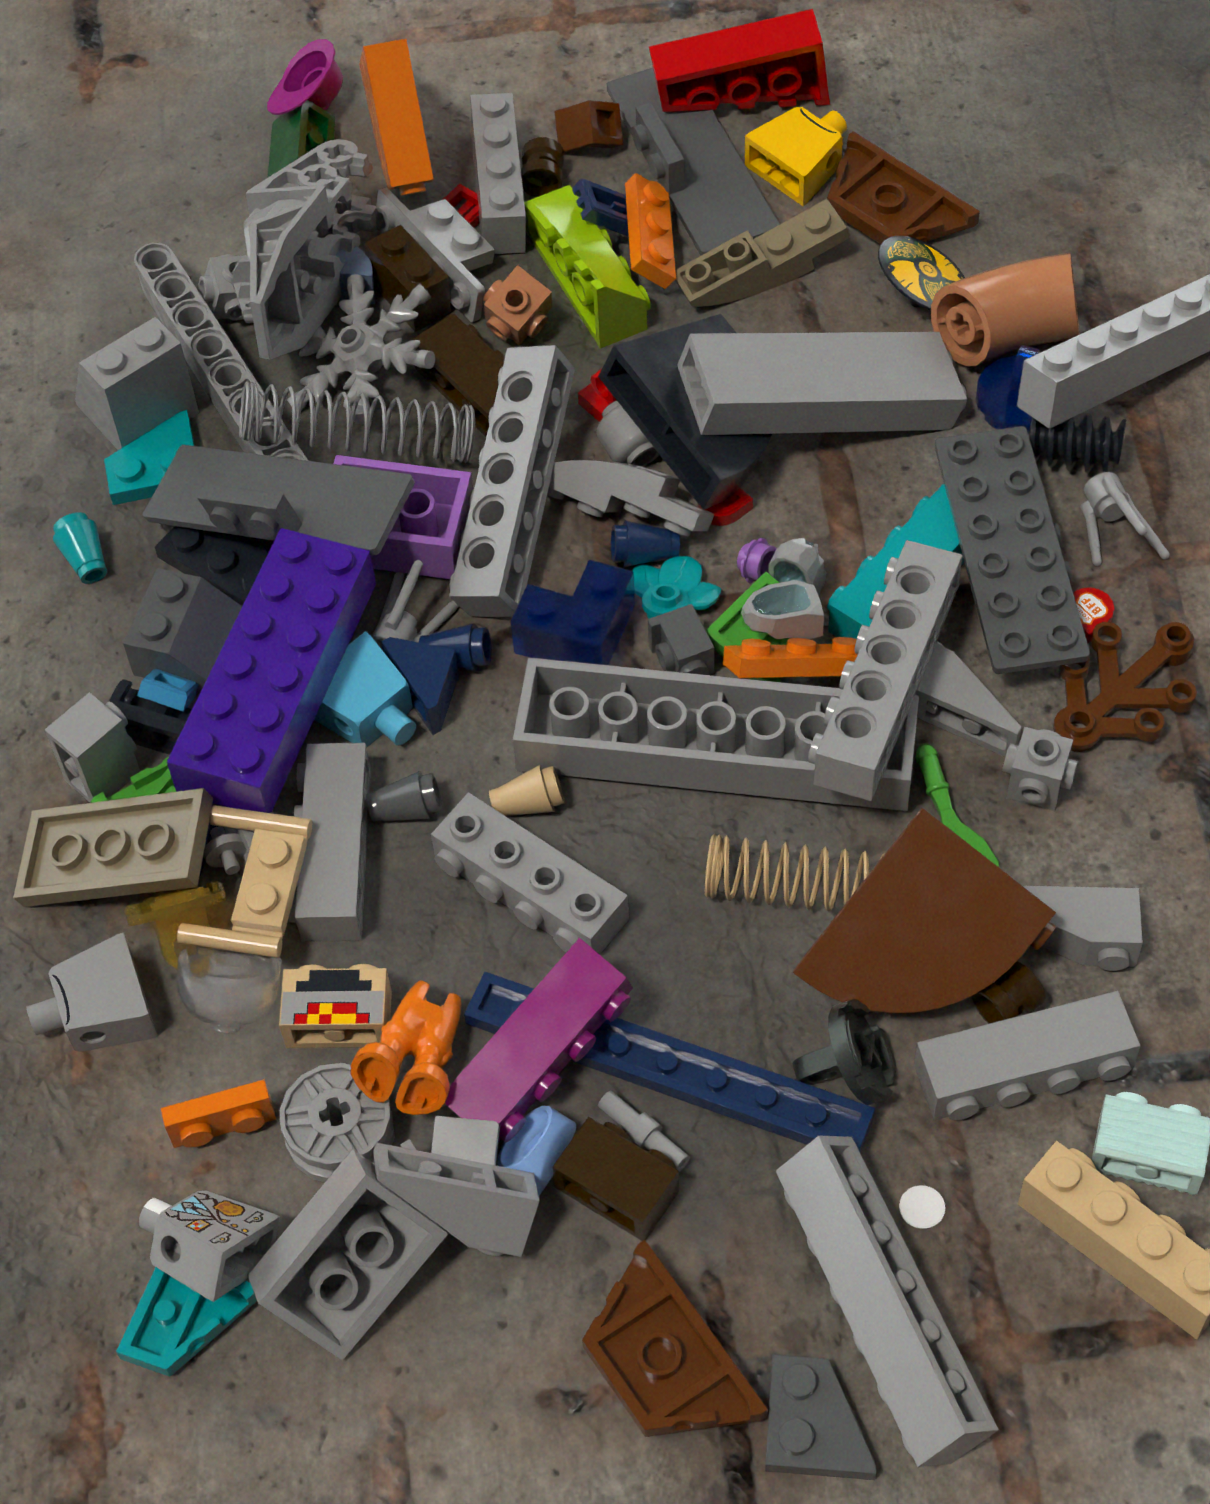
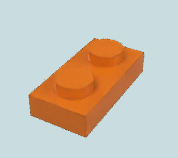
[161,1079,276,1148]

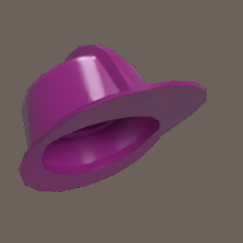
[267,39,343,115]

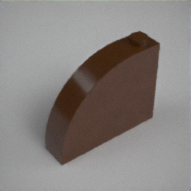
[792,808,1056,1013]

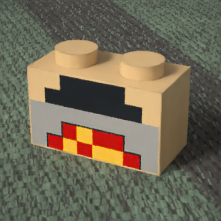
[279,964,392,1048]

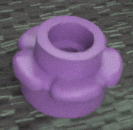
[737,538,777,583]

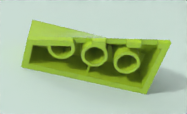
[524,185,651,349]

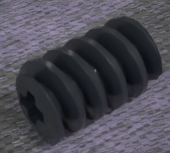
[1029,414,1126,474]

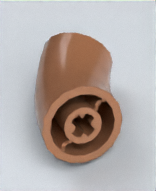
[931,253,1080,366]

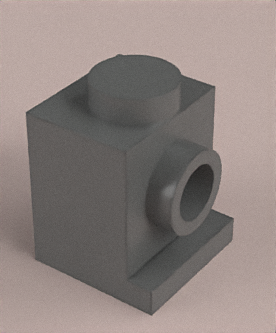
[648,604,714,676]

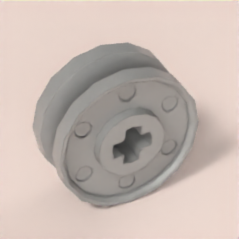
[279,1063,395,1182]

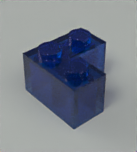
[511,560,635,665]

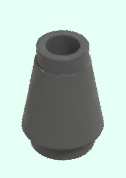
[366,771,442,822]

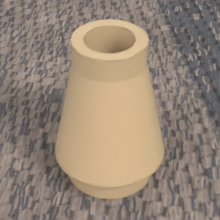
[489,765,565,816]

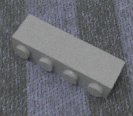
[470,93,526,254]
[288,743,371,941]
[914,991,1140,1121]

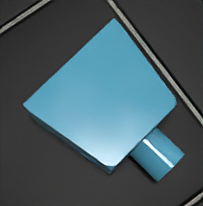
[314,631,416,747]

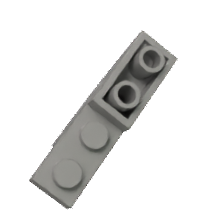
[547,460,714,536]

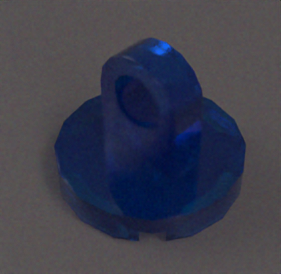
[975,345,1040,435]

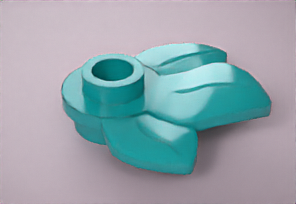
[630,556,722,619]

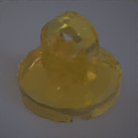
[124,880,227,972]

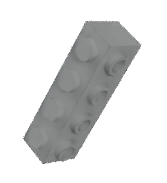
[431,792,629,955]

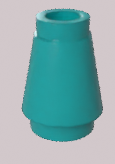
[53,512,107,584]

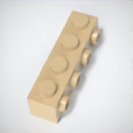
[1018,1141,1210,1339]

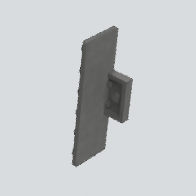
[607,68,780,256]
[935,426,1090,674]
[143,445,415,555]

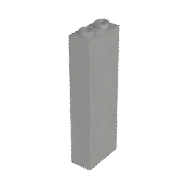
[677,332,967,435]

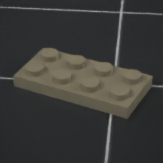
[13,788,213,907]

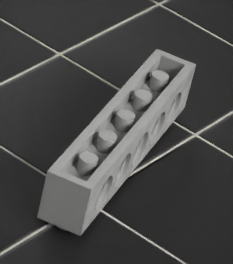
[449,345,575,617]
[808,540,962,802]

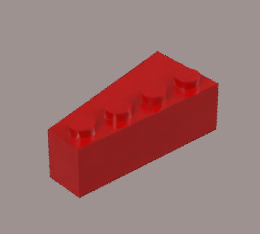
[649,9,830,112]

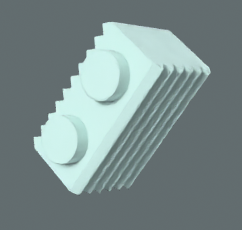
[1092,1092,1210,1195]

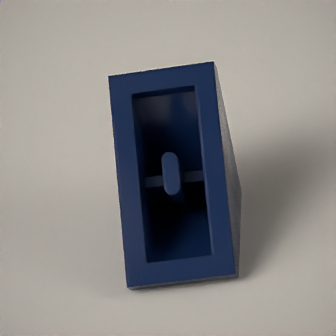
[382,637,459,735]

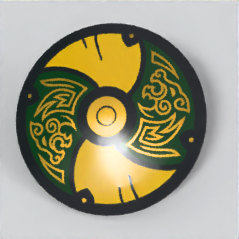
[878,236,965,310]

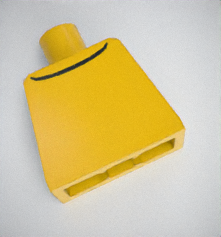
[745,107,847,206]

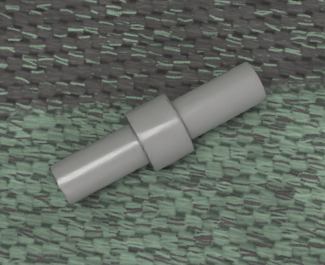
[598,1091,690,1172]

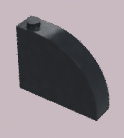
[598,314,772,510]

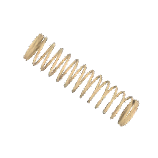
[705,834,885,912]

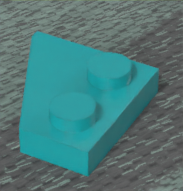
[104,410,195,505]
[116,1267,257,1377]

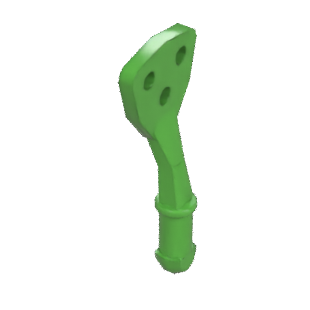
[915,743,999,867]

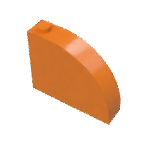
[359,39,434,196]

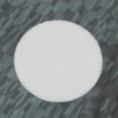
[899,1185,945,1229]

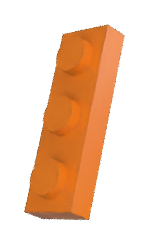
[625,173,676,289]
[723,637,858,678]

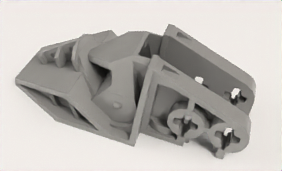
[232,139,379,360]

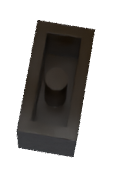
[364,225,451,332]
[552,1117,679,1241]

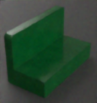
[267,100,335,178]

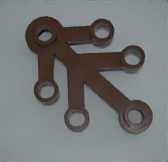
[1053,622,1197,752]

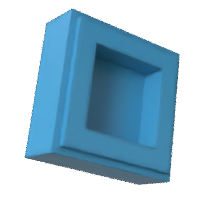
[137,669,199,711]

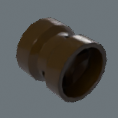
[521,137,564,197]
[972,961,1046,1024]

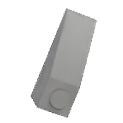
[915,641,1022,757]
[1023,886,1143,971]
[374,1143,539,1257]

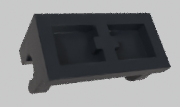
[104,679,192,755]

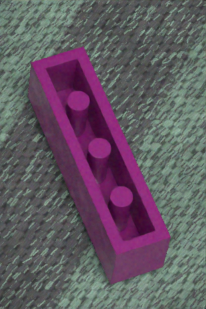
[445,937,633,1143]

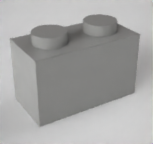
[44,692,140,803]

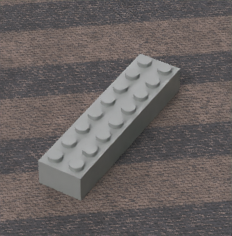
[513,658,919,811]

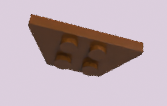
[827,131,980,244]
[582,1240,768,1437]

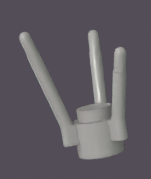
[1080,472,1170,566]
[372,560,459,650]

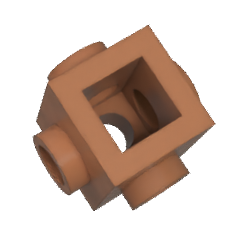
[483,265,553,345]

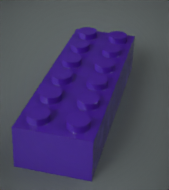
[167,528,376,813]

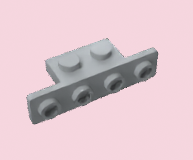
[376,187,495,322]

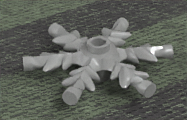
[287,274,435,425]

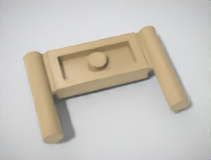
[177,805,313,958]

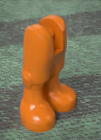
[350,980,462,1115]

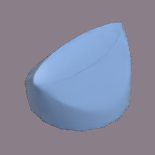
[497,1106,576,1196]

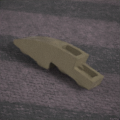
[675,199,850,307]

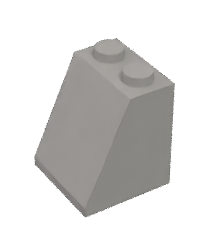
[75,317,199,450]

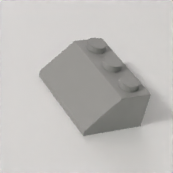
[248,1149,448,1361]

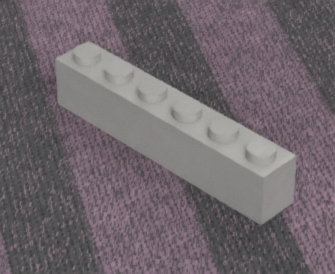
[1017,274,1210,428]
[776,1136,999,1467]

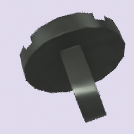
[792,999,895,1105]

